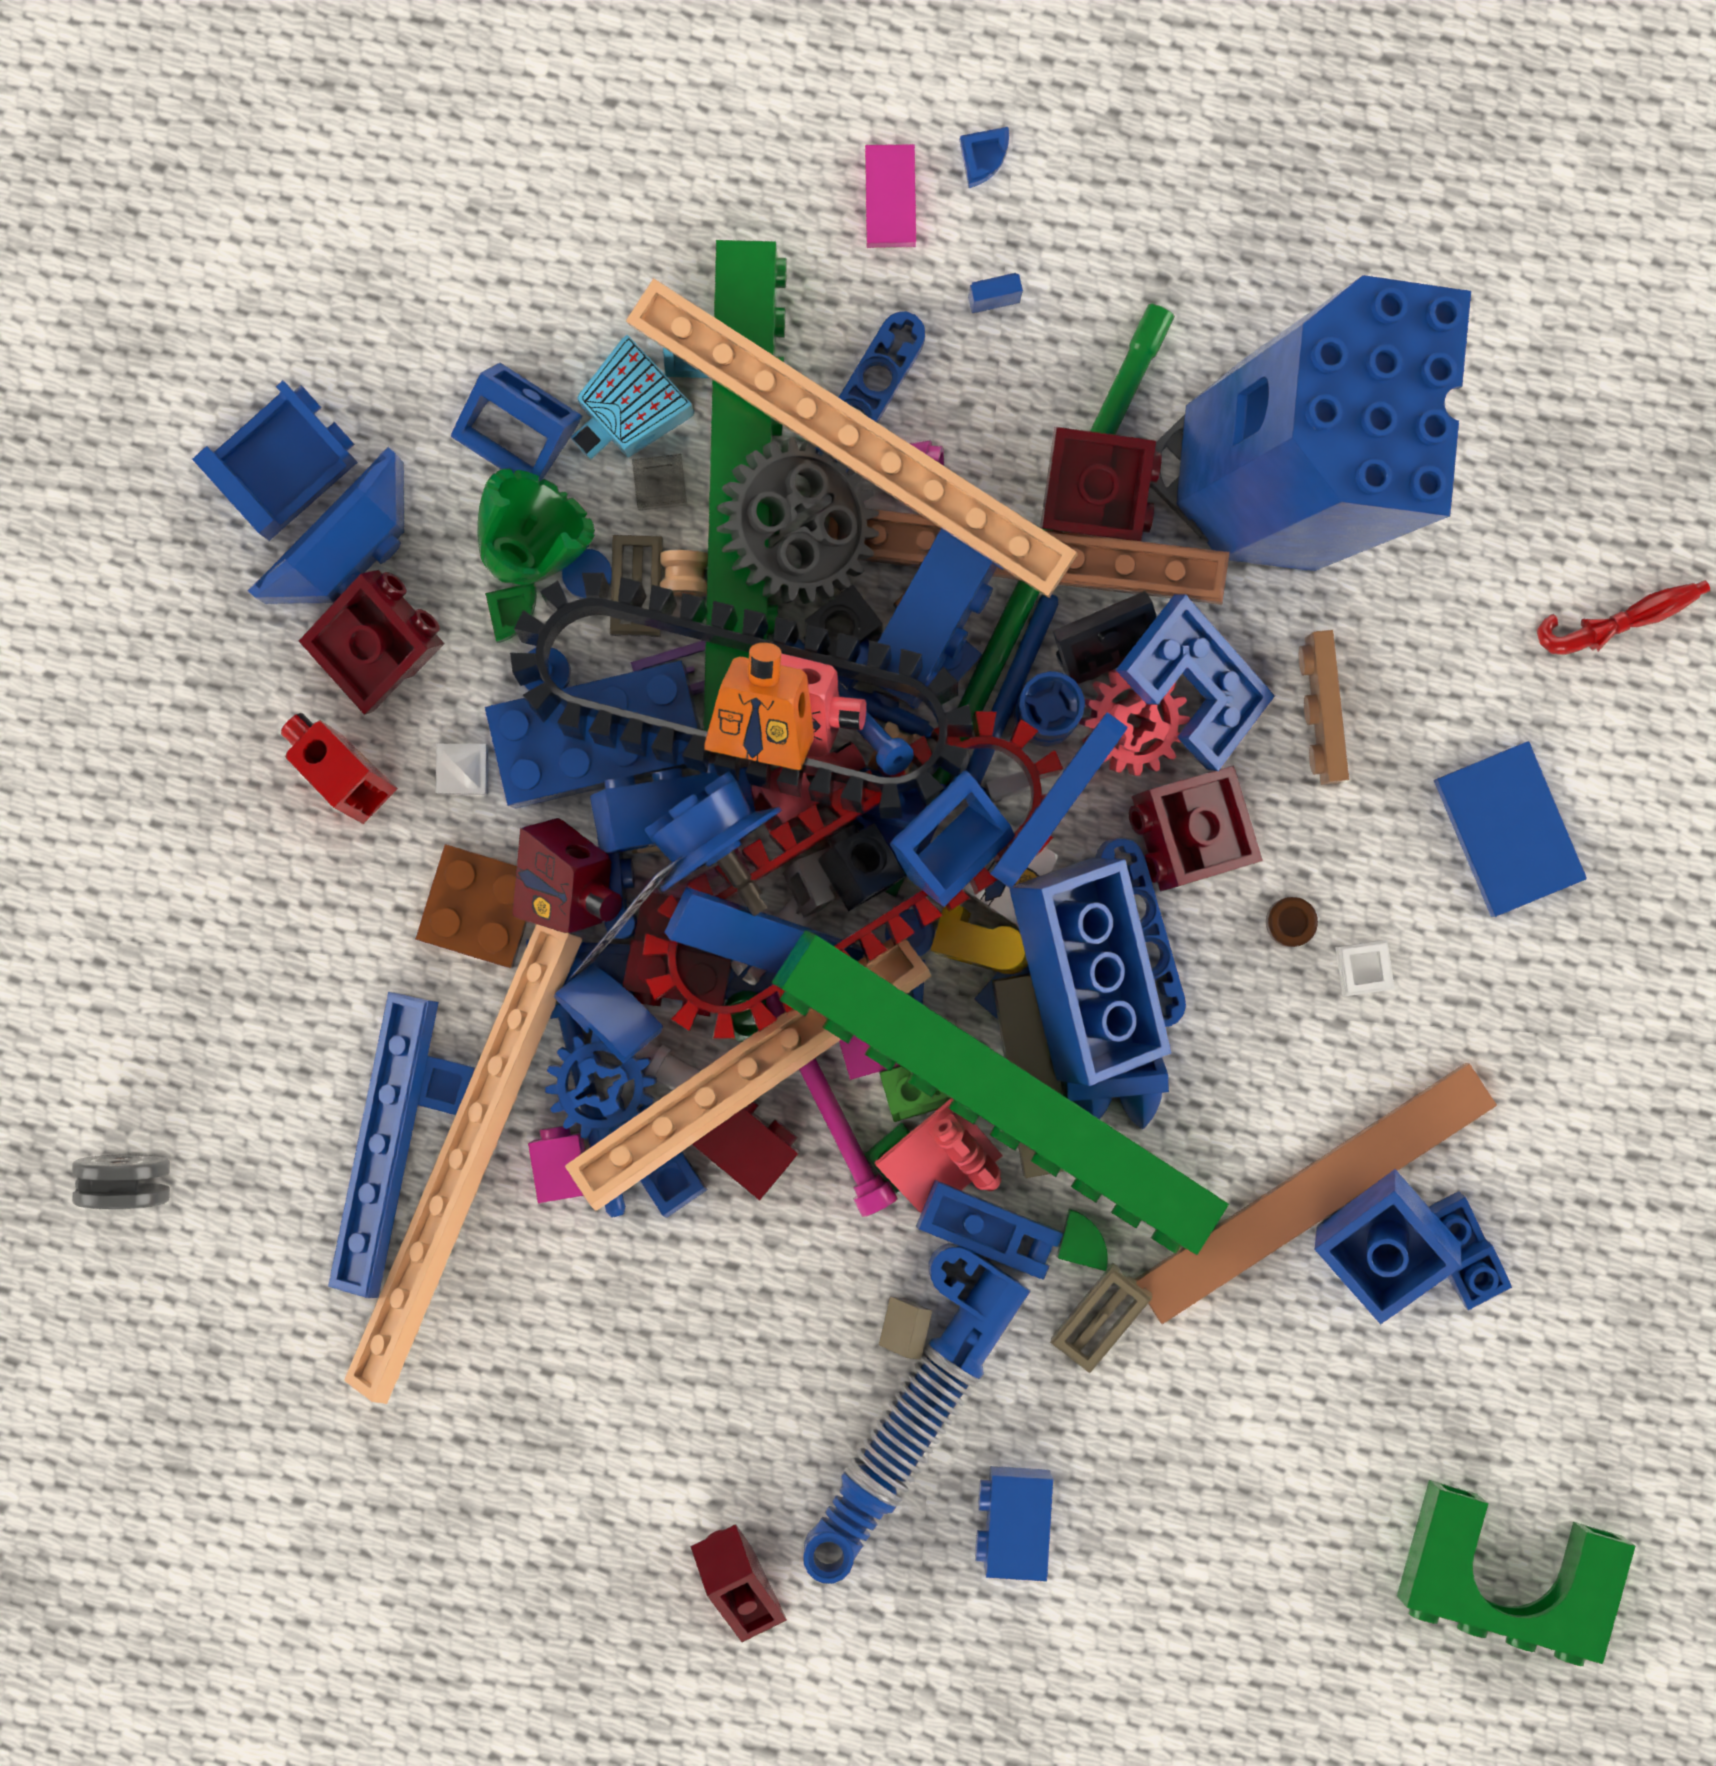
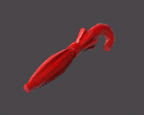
[1536,580,1710,655]

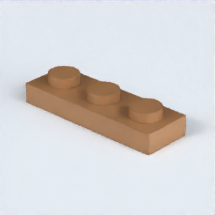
[1298,630,1349,785]

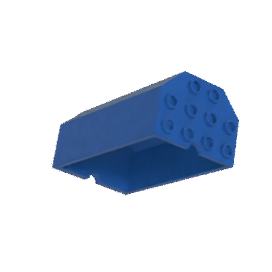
[1176,275,1471,571]

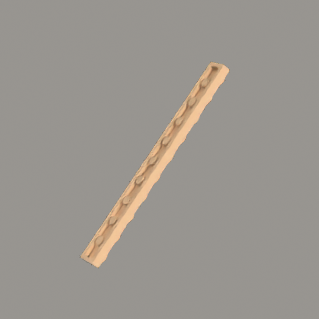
[626,278,1078,598]
[344,924,583,1404]

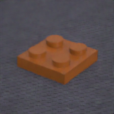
[415,844,527,969]

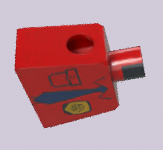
[281,713,398,824]

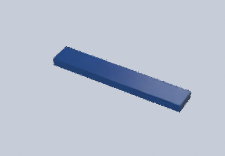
[328,992,439,1298]

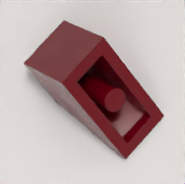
[690,1524,787,1642]

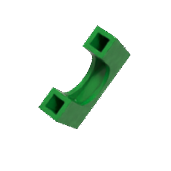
[1397,1480,1636,1666]

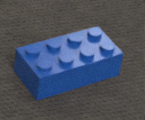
[485,660,701,809]
[1009,858,1172,1086]

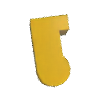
[931,906,1028,974]

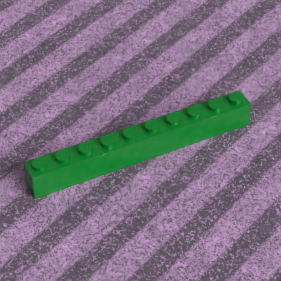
[703,240,787,732]
[771,930,1229,1255]

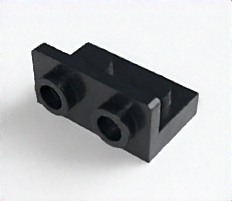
[1053,591,1157,685]

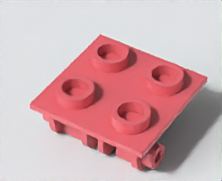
[874,1098,1003,1213]

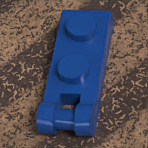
[916,1180,1063,1280]

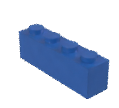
[865,528,1004,709]

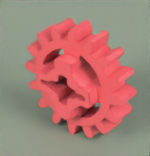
[1079,670,1190,776]

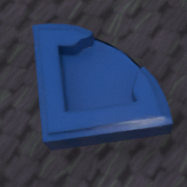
[959,127,1009,188]

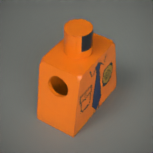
[704,643,814,770]

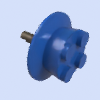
[644,771,782,916]

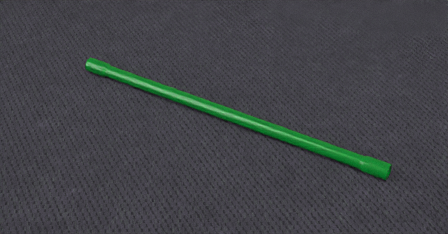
[885,304,1175,897]

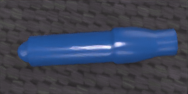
[847,687,934,739]

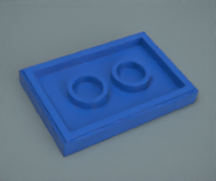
[1433,741,1587,917]

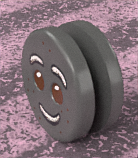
[72,1154,170,1209]

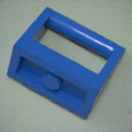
[451,363,583,481]
[890,771,1015,907]

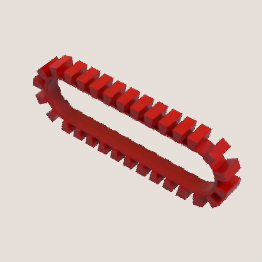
[642,711,1064,1039]

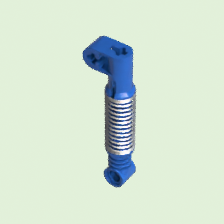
[804,1243,1031,1584]

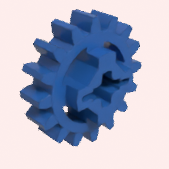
[545,1032,657,1140]

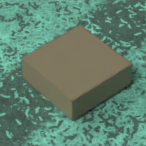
[879,1296,932,1360]

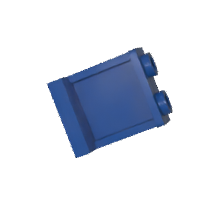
[192,380,358,541]

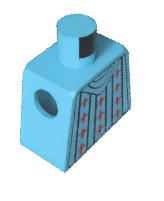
[570,335,694,460]

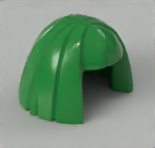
[477,469,595,585]

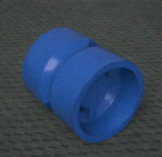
[1013,671,1085,747]

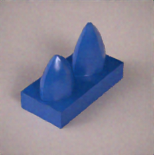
[1063,1057,1169,1129]

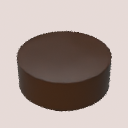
[1266,897,1318,947]

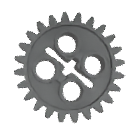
[717,437,879,604]

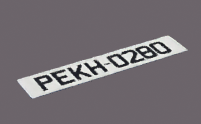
[566,857,681,983]

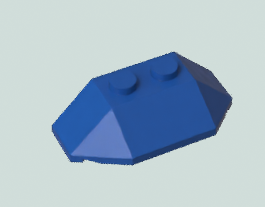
[247,447,405,604]

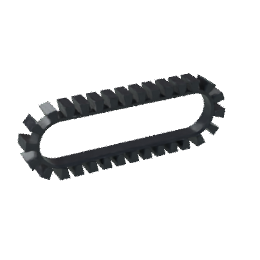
[510,572,973,819]

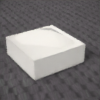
[435,743,489,795]

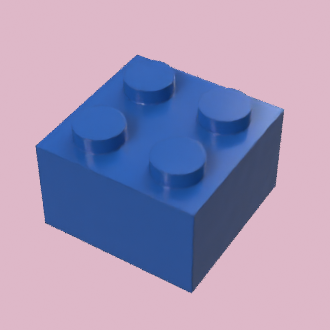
[1314,1169,1462,1325]

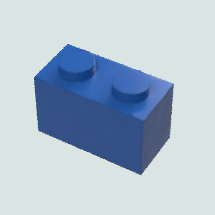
[975,1466,1053,1582]

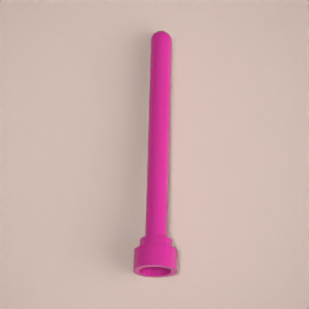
[766,993,898,1217]

